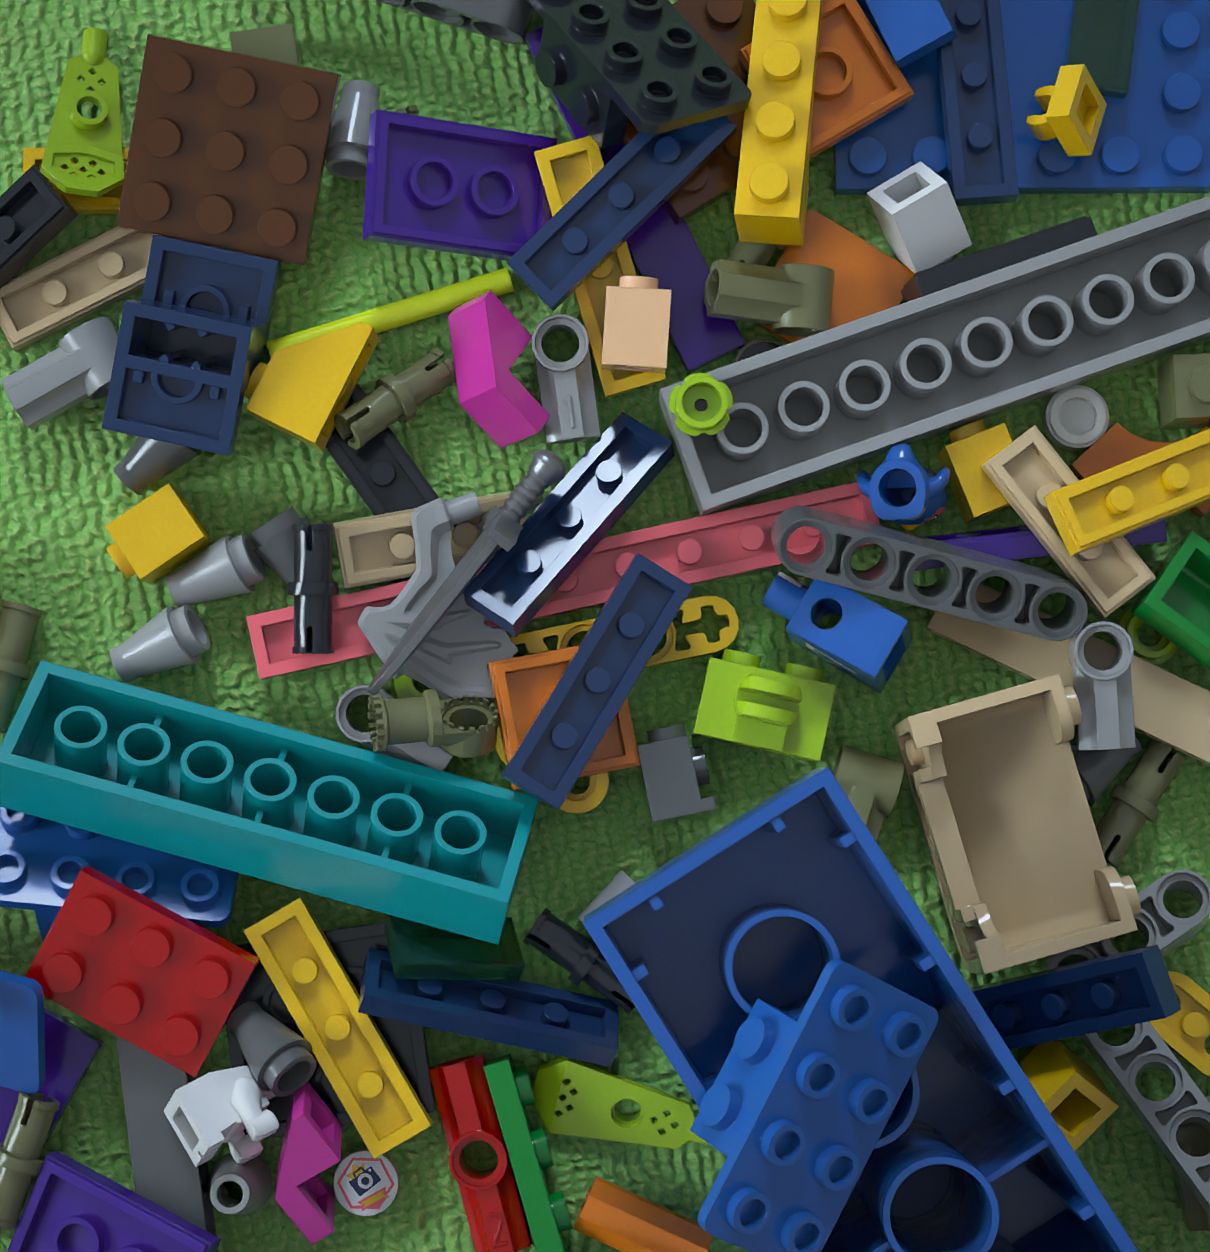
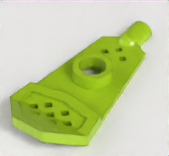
[40,27,124,198]
[533,1057,712,1149]

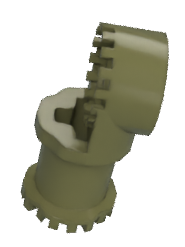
[367,689,498,758]

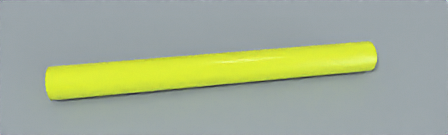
[267,267,514,357]

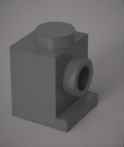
[637,724,716,822]

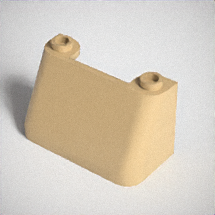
[895,674,1141,974]

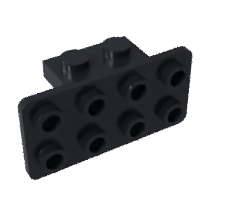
[527,0,752,149]

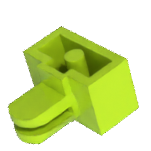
[691,649,836,762]

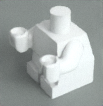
[164,1065,279,1167]

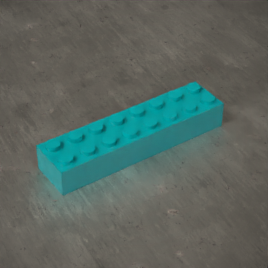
[0,660,539,945]

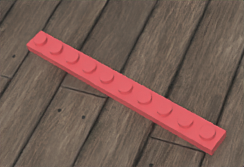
[246,482,880,680]

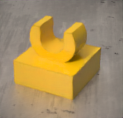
[1026,64,1107,157]

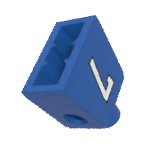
[762,572,912,694]

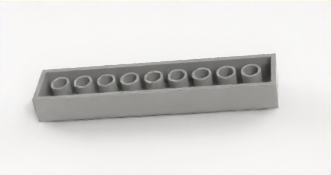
[658,196,1210,516]

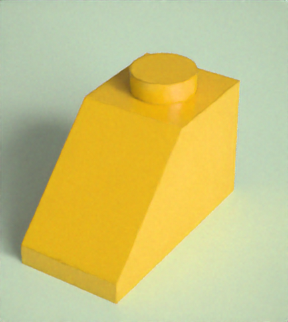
[244,322,379,452]

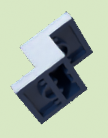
[102,234,282,456]

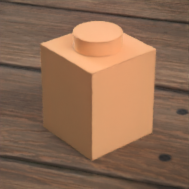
[601,276,671,373]

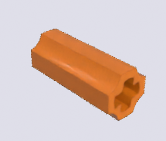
[573,1176,713,1252]

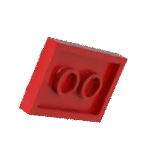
[25,865,260,1077]

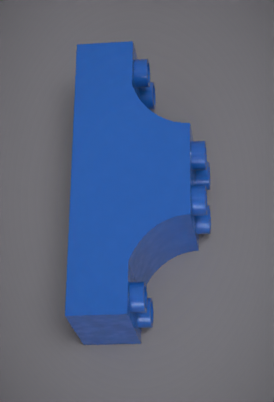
[583,767,1139,1252]

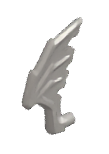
[358,491,518,702]

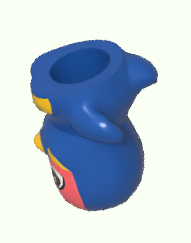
[857,443,950,530]

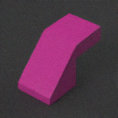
[448,291,550,448]
[275,1082,342,1244]

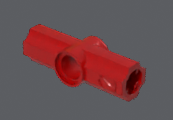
[428,1053,533,1252]

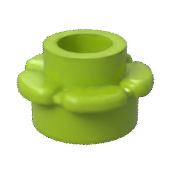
[669,373,733,437]

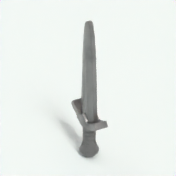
[367,450,566,695]

